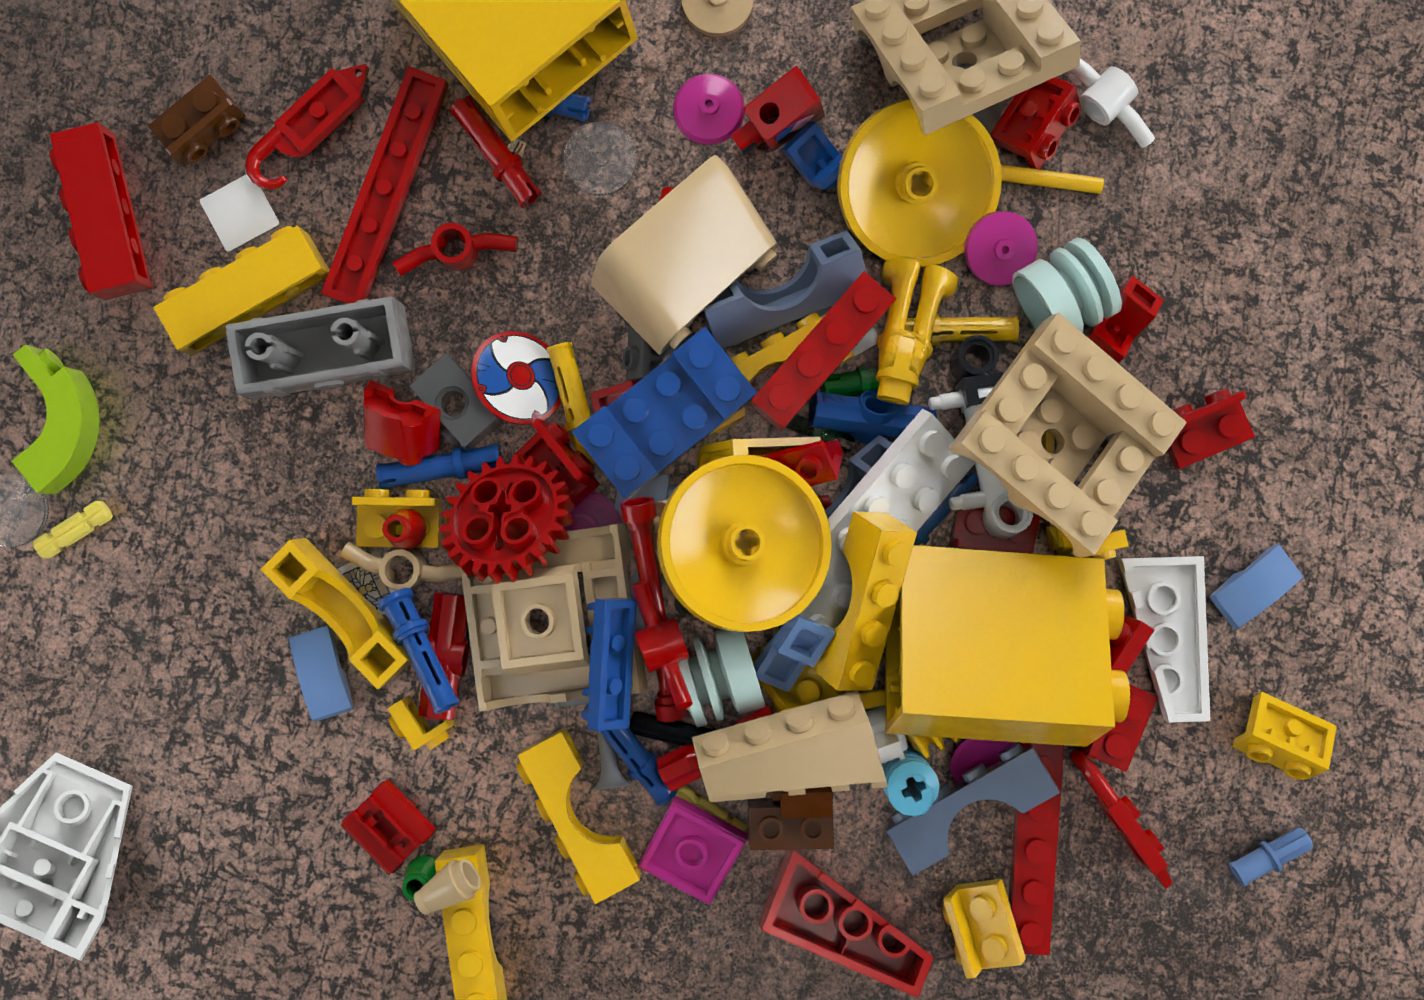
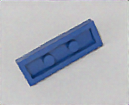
[581,598,636,732]

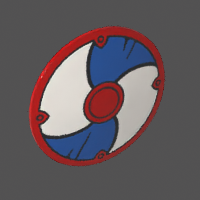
[471,331,561,425]

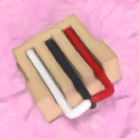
[507,139,526,158]

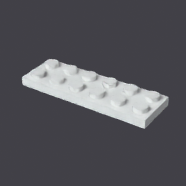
[782,409,975,629]

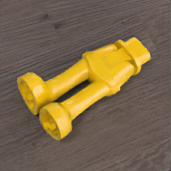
[875,259,958,405]

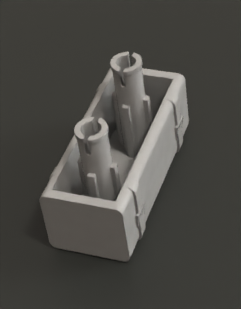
[225,296,415,399]

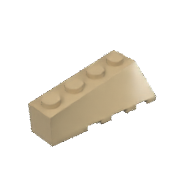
[692,690,888,802]

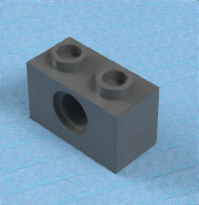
[409,353,503,449]

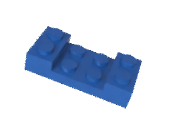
[572,327,757,499]

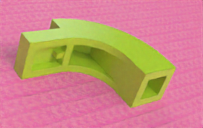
[11,344,100,495]

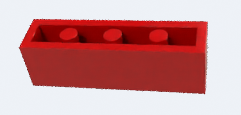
[49,122,153,300]
[750,271,896,432]

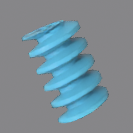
[882,747,940,817]

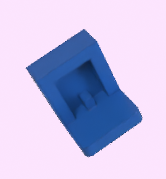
[781,122,843,190]

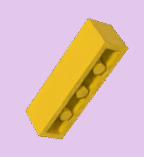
[153,225,329,356]

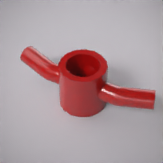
[393,223,519,277]
[631,580,693,710]

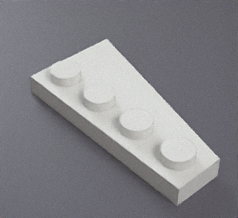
[1117,556,1210,723]

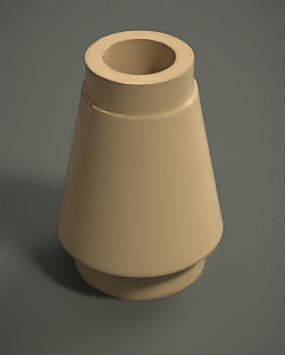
[414,859,481,915]

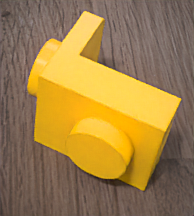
[387,695,456,751]

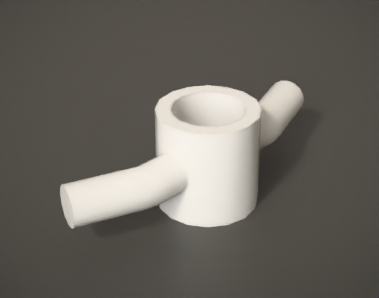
[1069,58,1155,148]

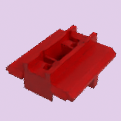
[340,779,436,875]

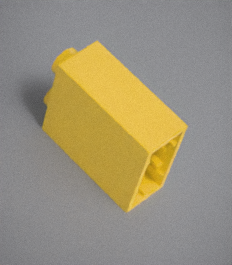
[392,0,638,142]
[885,545,1130,747]

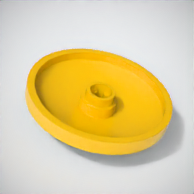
[837,99,1002,267]
[657,455,832,632]

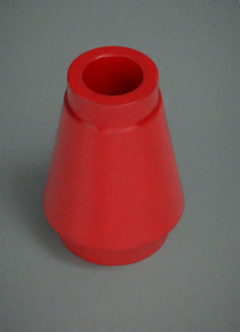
[382,509,426,550]

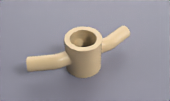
[340,542,462,590]

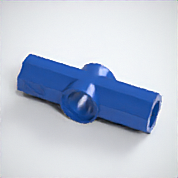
[808,390,937,444]

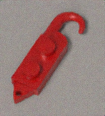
[245,64,369,190]
[1069,750,1173,889]

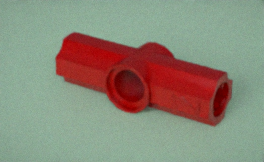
[418,592,469,720]

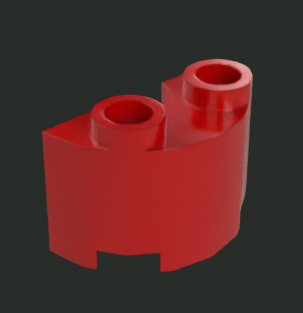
[363,380,441,466]

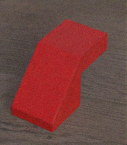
[1086,275,1164,364]

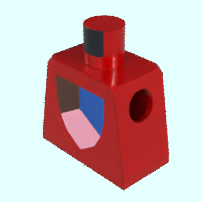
[731,65,825,155]

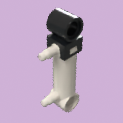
[928,335,1033,539]

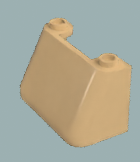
[590,155,778,355]

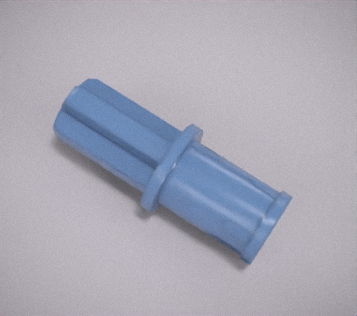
[1228,827,1313,887]

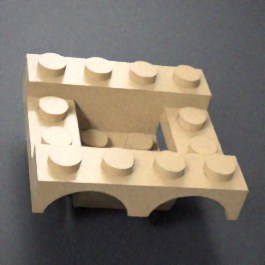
[851,0,1081,135]
[948,312,1187,558]
[461,523,648,712]

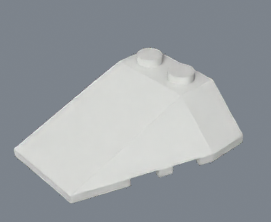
[0,752,133,961]

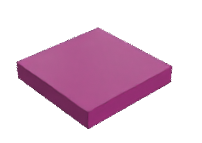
[637,795,748,905]

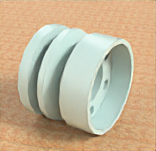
[1013,237,1122,333]
[677,629,766,727]

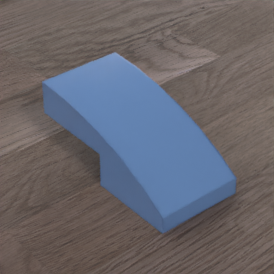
[1209,544,1303,629]
[753,614,836,692]
[289,625,354,722]

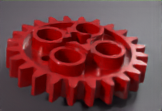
[439,454,575,584]

